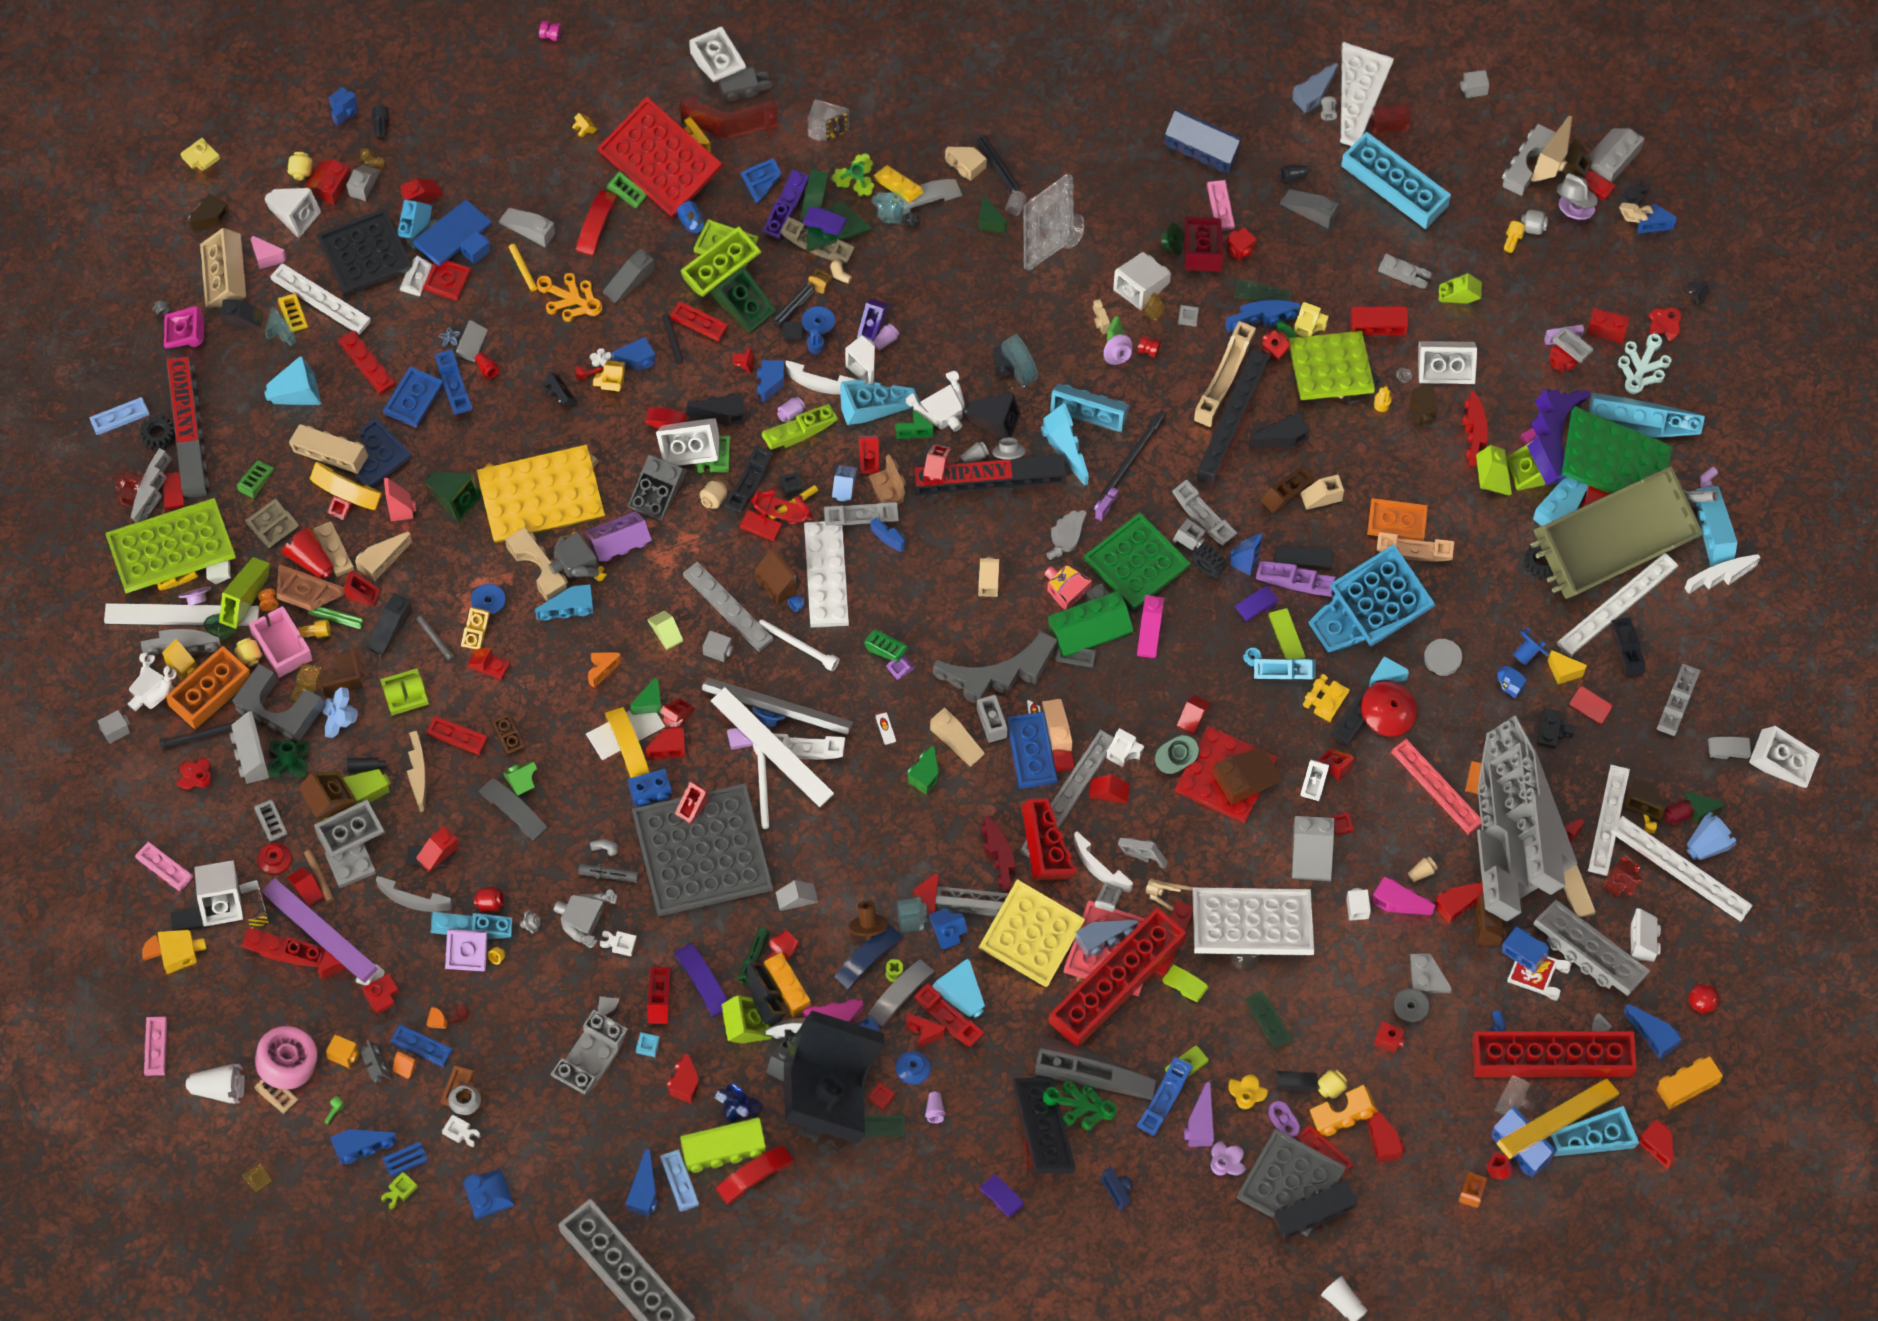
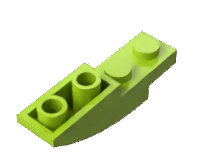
[762,404,838,450]

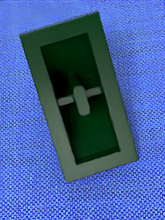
[978,197,1007,233]
[1683,791,1725,824]

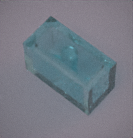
[897,897,927,934]

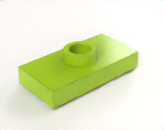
[1165,1045,1209,1077]

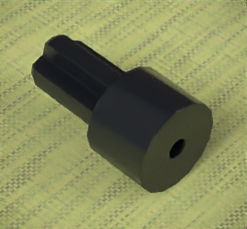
[372,106,389,137]

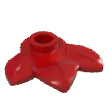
[1648,307,1681,342]
[176,757,211,790]

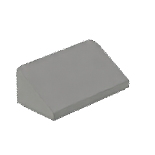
[456,320,488,362]

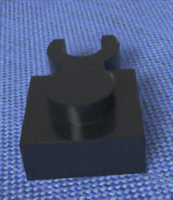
[1618,179,1650,206]

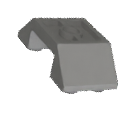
[551,1010,628,1095]

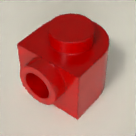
[1487,1152,1514,1180]

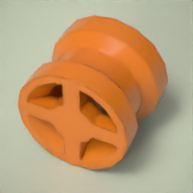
[257,589,279,611]

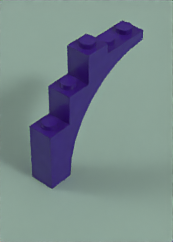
[1527,389,1591,485]

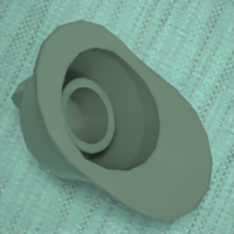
[1155,735,1199,774]

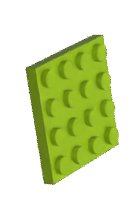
[1288,331,1375,400]

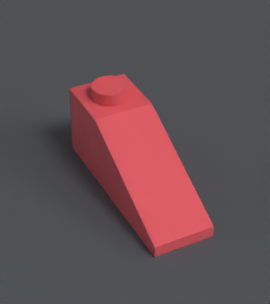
[384,478,416,521]

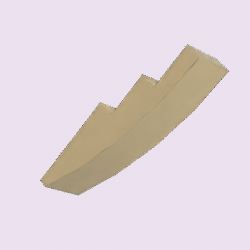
[407,731,426,812]

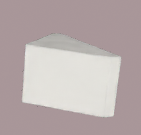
[1300,760,1329,801]

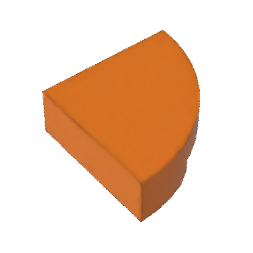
[142,935,162,961]
[426,1007,447,1029]

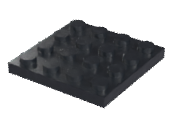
[316,208,412,296]

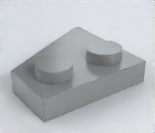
[1118,837,1168,869]
[1410,954,1451,994]

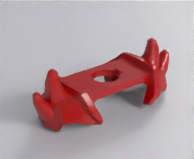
[750,487,814,525]

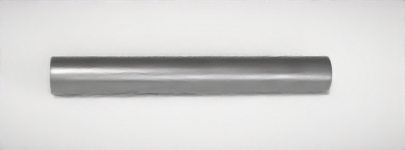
[416,615,455,662]

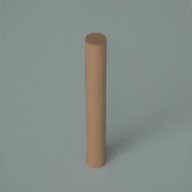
[304,850,334,903]

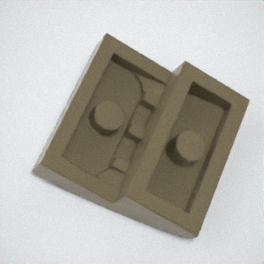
[245,498,299,548]

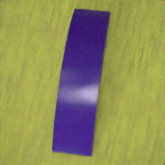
[674,943,727,1017]

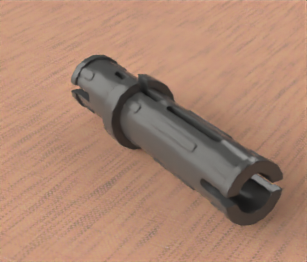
[578,862,639,883]

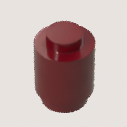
[1663,800,1694,825]

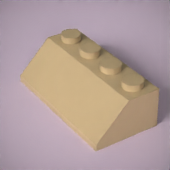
[200,228,246,308]

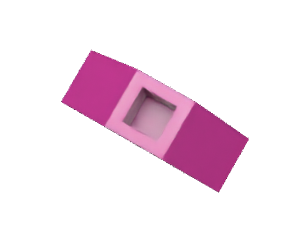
[803,999,863,1023]

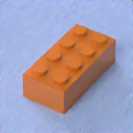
[166,646,251,730]

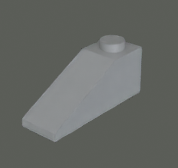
[499,208,555,247]

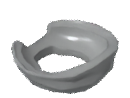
[448,1085,481,1115]

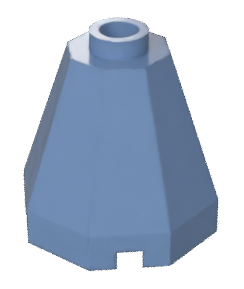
[1686,812,1736,861]

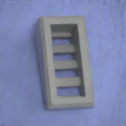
[254,799,288,842]

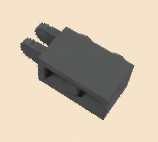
[718,67,772,102]

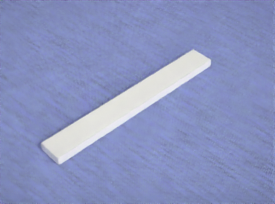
[1557,553,1678,657]
[104,604,260,626]
[711,687,834,808]
[1610,816,1753,922]

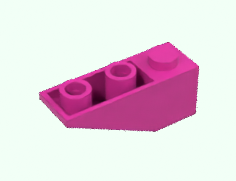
[1371,876,1436,915]

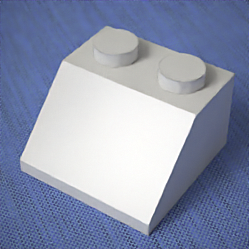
[845,335,875,384]
[1630,909,1661,962]

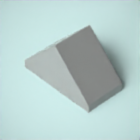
[776,880,818,911]

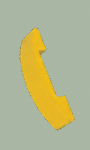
[310,462,382,510]
[605,707,650,778]

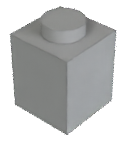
[1460,70,1489,98]
[702,631,733,662]
[98,710,130,744]

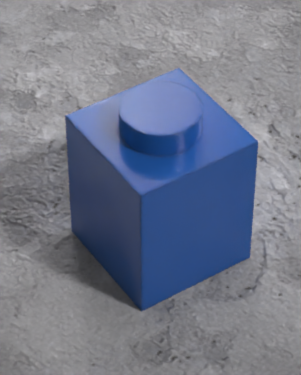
[460,231,490,264]

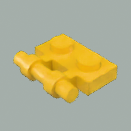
[1303,674,1350,722]

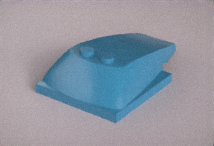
[1308,544,1435,653]

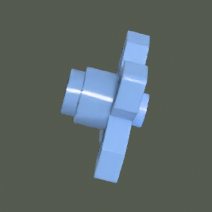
[323,687,358,738]

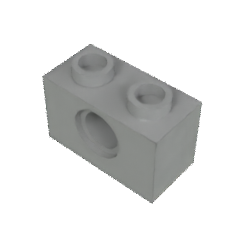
[977,695,1008,743]

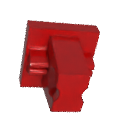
[732,348,756,374]

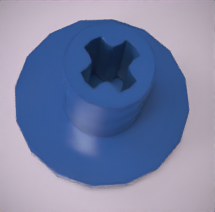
[1513,627,1550,665]

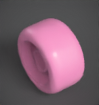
[255,1026,317,1089]

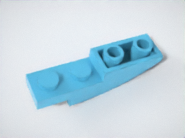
[430,912,512,939]

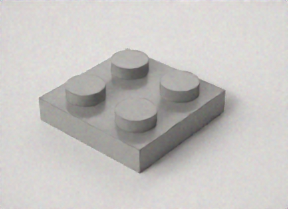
[325,843,376,889]

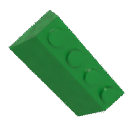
[1048,590,1133,658]

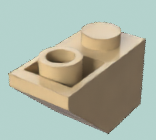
[945,147,987,181]
[1301,475,1344,510]
[978,557,999,597]

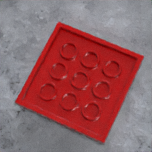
[1174,726,1278,824]

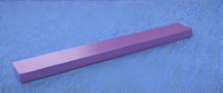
[261,878,378,983]

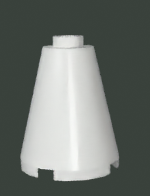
[186,1064,245,1104]

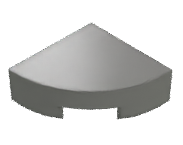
[597,997,620,1016]
[1592,1013,1612,1031]

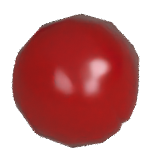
[1689,983,1719,1014]

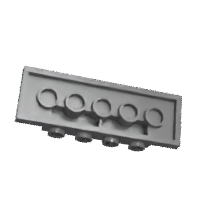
[1533,900,1650,996]

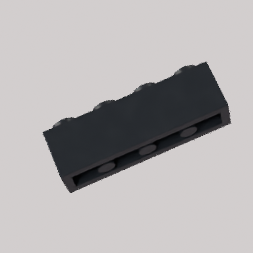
[1273,1181,1358,1241]

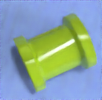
[886,959,903,983]

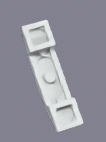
[785,360,856,395]
[773,733,845,760]
[1074,832,1133,893]

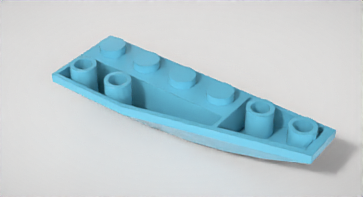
[1588,393,1705,438]

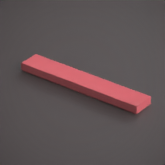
[1391,739,1481,835]

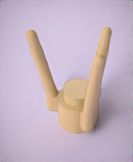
[1146,878,1193,912]

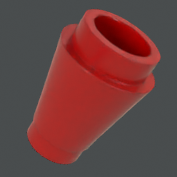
[475,352,499,379]

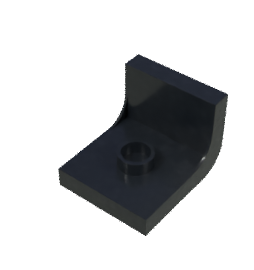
[784,1010,885,1144]

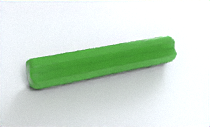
[308,606,363,629]

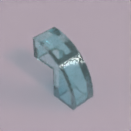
[1001,333,1038,387]

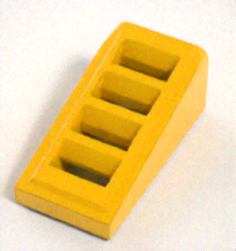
[278,293,308,333]

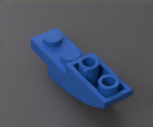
[1225,300,1300,333]

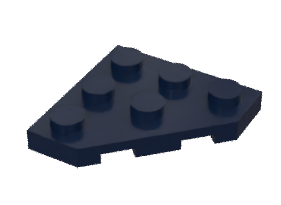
[356,417,412,488]

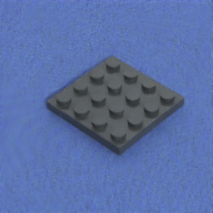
[1237,1129,1346,1237]

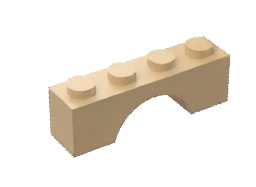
[505,527,568,601]

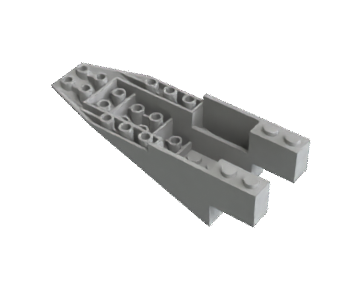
[1477,715,1578,922]

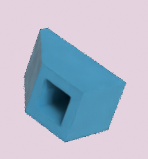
[398,200,432,239]

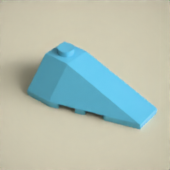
[840,380,920,425]

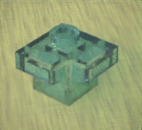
[872,193,905,223]

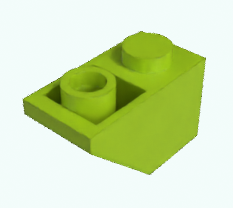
[1439,273,1482,304]

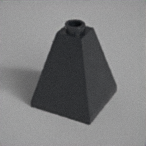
[964,393,1021,440]

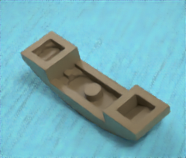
[780,217,855,263]

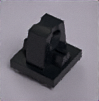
[1687,281,1710,306]

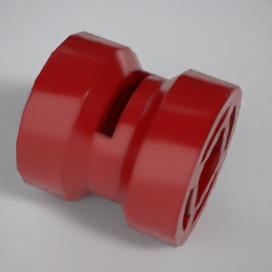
[1137,335,1161,358]

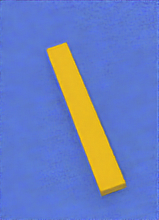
[1497,1078,1620,1159]

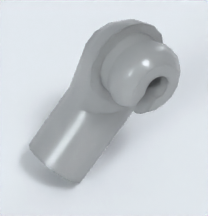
[590,839,618,856]

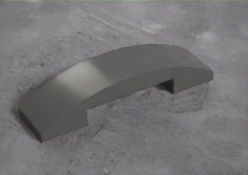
[479,778,547,841]

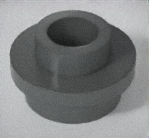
[152,300,171,316]

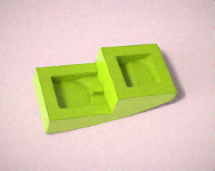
[1162,965,1209,1002]

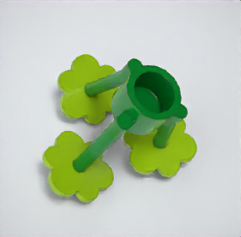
[831,154,874,196]

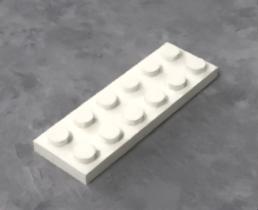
[804,522,849,628]

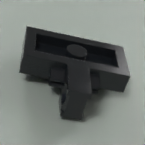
[1537,708,1575,749]

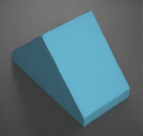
[1369,656,1409,687]

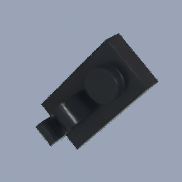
[542,371,578,407]

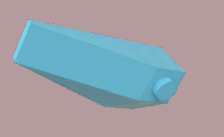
[1041,403,1089,485]

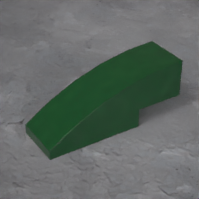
[800,169,829,228]

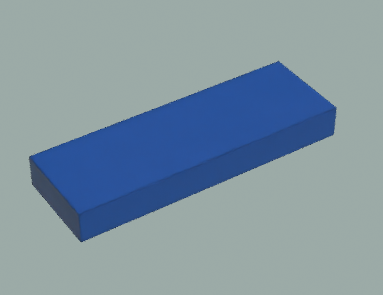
[390,1024,453,1067]

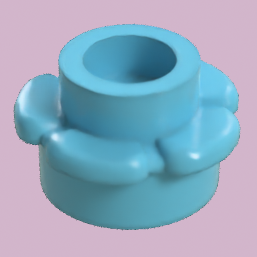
[1243,648,1262,666]

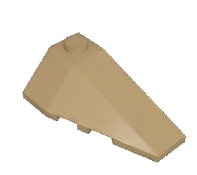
[1531,116,1572,182]

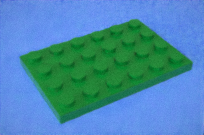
[1562,407,1672,494]

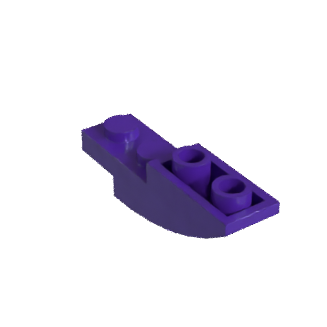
[763,169,809,239]

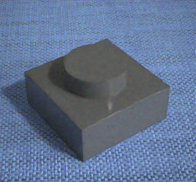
[1085,584,1108,601]

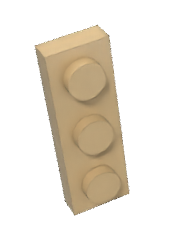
[314,521,354,577]

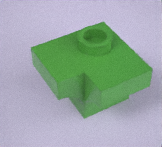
[503,761,537,796]

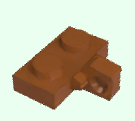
[440,1065,483,1106]

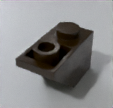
[1563,139,1592,177]
[188,194,229,231]

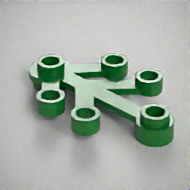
[1043,1081,1117,1130]

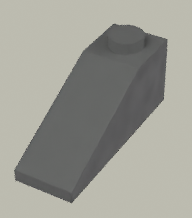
[1280,189,1339,228]
[602,249,655,305]

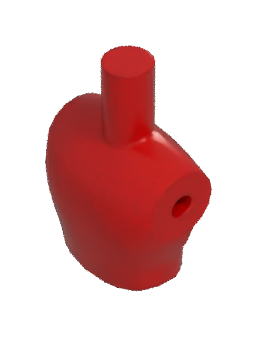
[765,930,800,961]

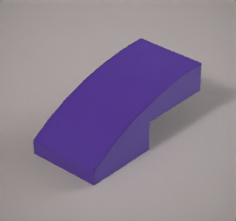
[803,206,847,235]
[1235,586,1279,622]
[980,1174,1024,1218]

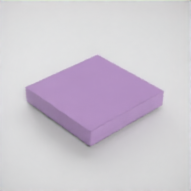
[445,929,488,971]

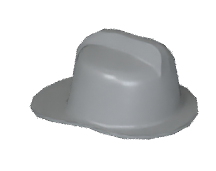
[1557,173,1597,208]

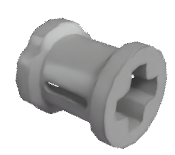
[1321,97,1337,121]

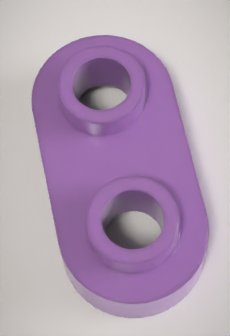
[1268,1101,1299,1138]

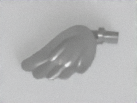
[1046,510,1087,560]

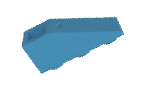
[535,585,593,621]

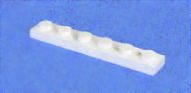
[271,264,371,335]
[1588,765,1630,876]

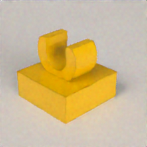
[572,113,597,137]

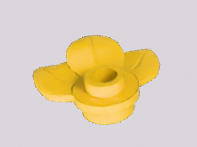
[1229,1074,1268,1109]

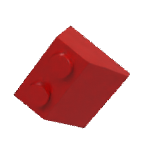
[303,159,351,205]

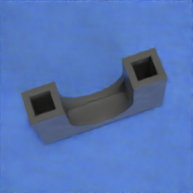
[232,664,325,742]

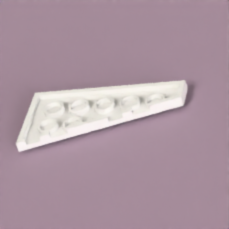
[1341,42,1393,146]

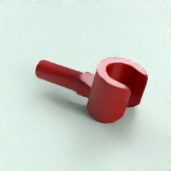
[575,366,602,380]

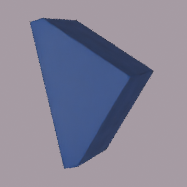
[1637,203,1676,233]

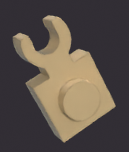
[1092,299,1110,335]

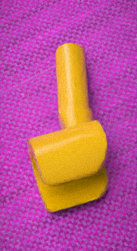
[1643,814,1657,834]

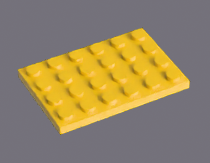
[476,445,605,543]

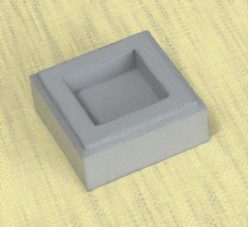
[1178,305,1199,326]

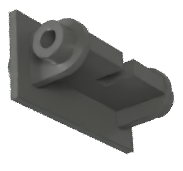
[360,1040,391,1084]

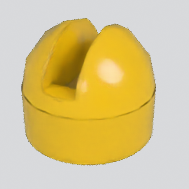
[488,947,505,964]

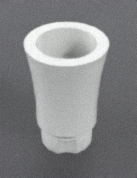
[1321,1276,1367,1321]

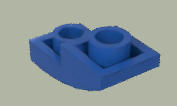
[871,517,905,552]

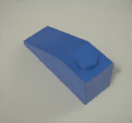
[1229,533,1263,575]
[1623,1004,1682,1059]
[626,1149,658,1218]

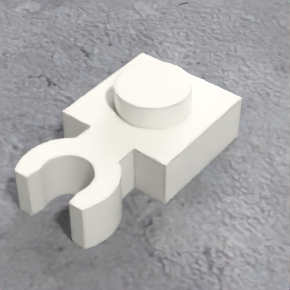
[600,931,637,956]
[442,1115,480,1147]

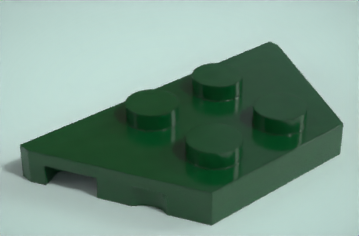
[806,202,872,252]

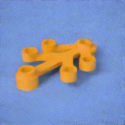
[537,273,602,322]

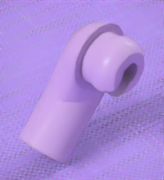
[1700,467,1718,488]

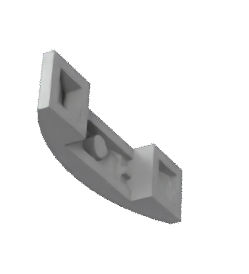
[887,179,962,217]
[1172,479,1237,545]
[824,502,898,526]
[376,876,453,912]
[868,959,935,1028]

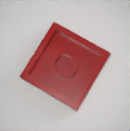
[423,260,472,301]

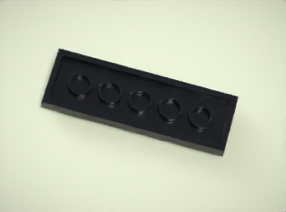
[1013,1078,1076,1174]

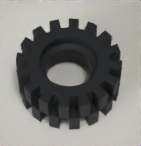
[140,414,176,451]
[1191,544,1227,579]
[1524,546,1553,579]

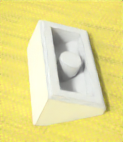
[399,256,433,296]

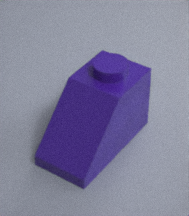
[857,298,889,342]

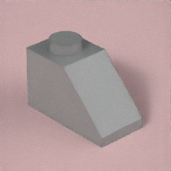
[347,165,380,201]

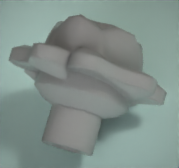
[520,910,540,934]

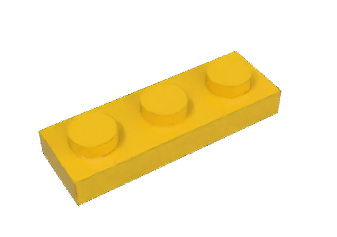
[874,165,923,203]

